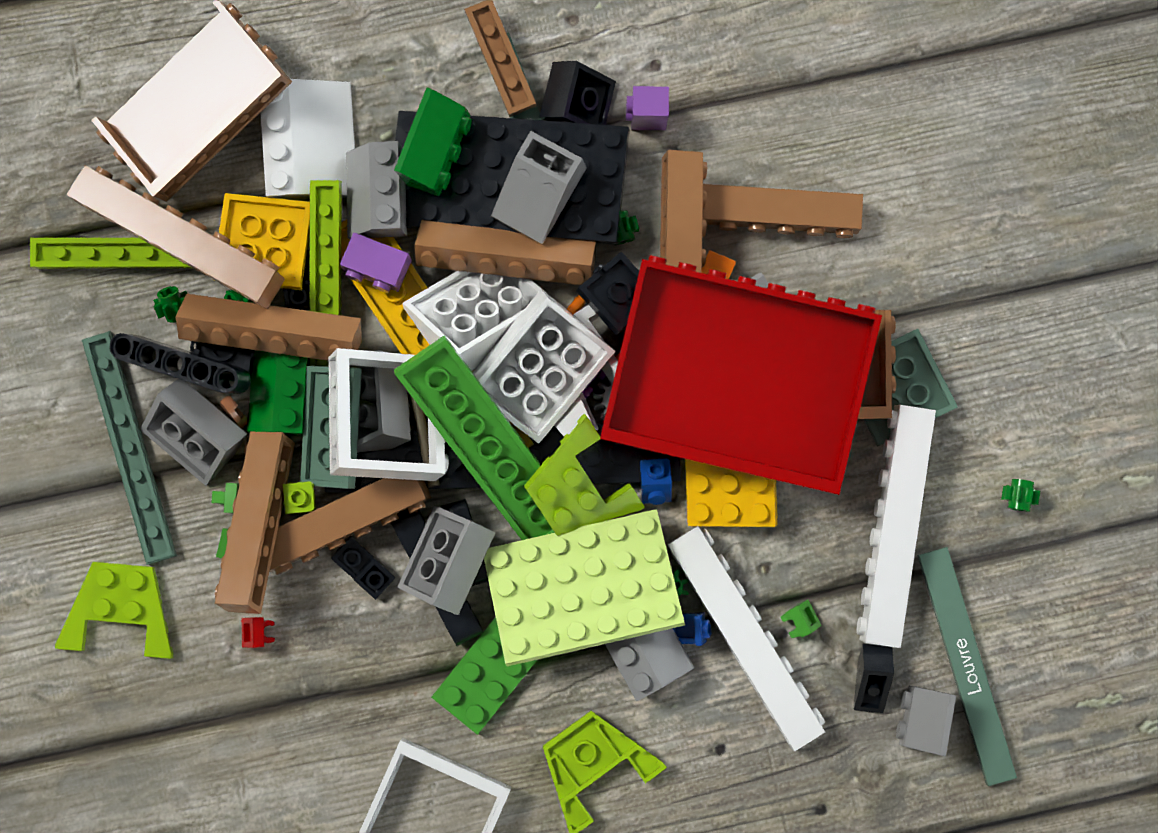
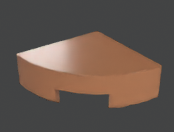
[220,395,248,429]

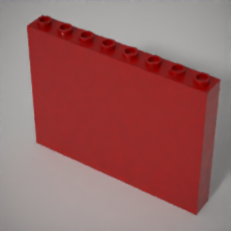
[600,255,882,495]

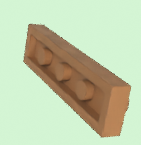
[464,0,536,117]

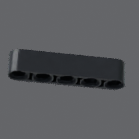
[109,333,251,394]
[391,509,483,647]

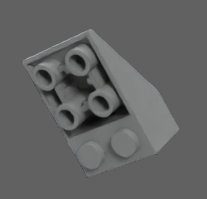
[491,131,587,244]

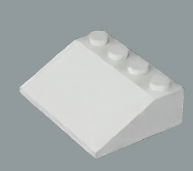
[261,79,355,201]
[403,271,545,371]
[472,289,616,443]

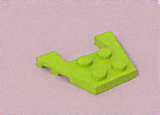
[524,414,645,536]
[55,562,174,659]
[543,710,667,833]

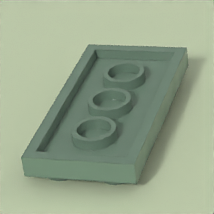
[300,366,362,489]

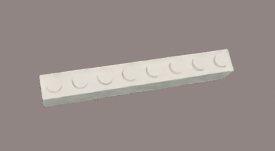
[857,405,936,648]
[666,526,825,751]

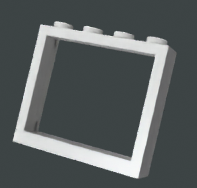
[328,348,449,481]
[359,738,511,833]

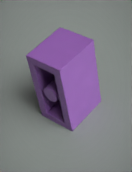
[626,86,669,130]
[340,232,412,293]

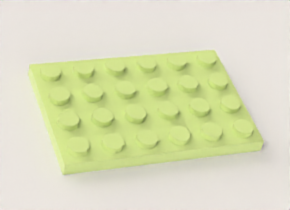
[484,509,685,667]

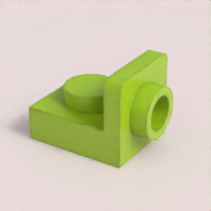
[283,481,316,515]

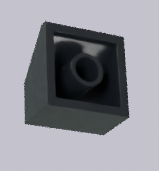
[539,60,616,125]

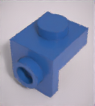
[640,458,672,505]
[673,612,711,646]

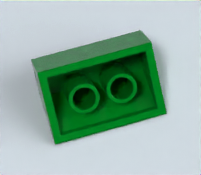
[394,87,472,196]
[247,350,309,436]

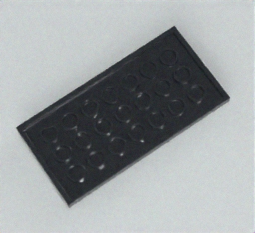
[395,111,630,245]

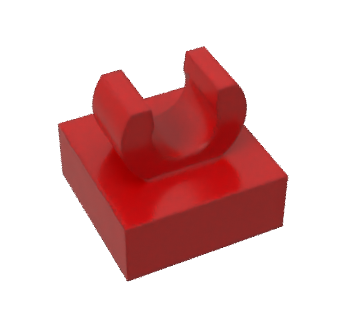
[241,617,275,648]

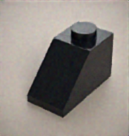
[854,643,894,713]

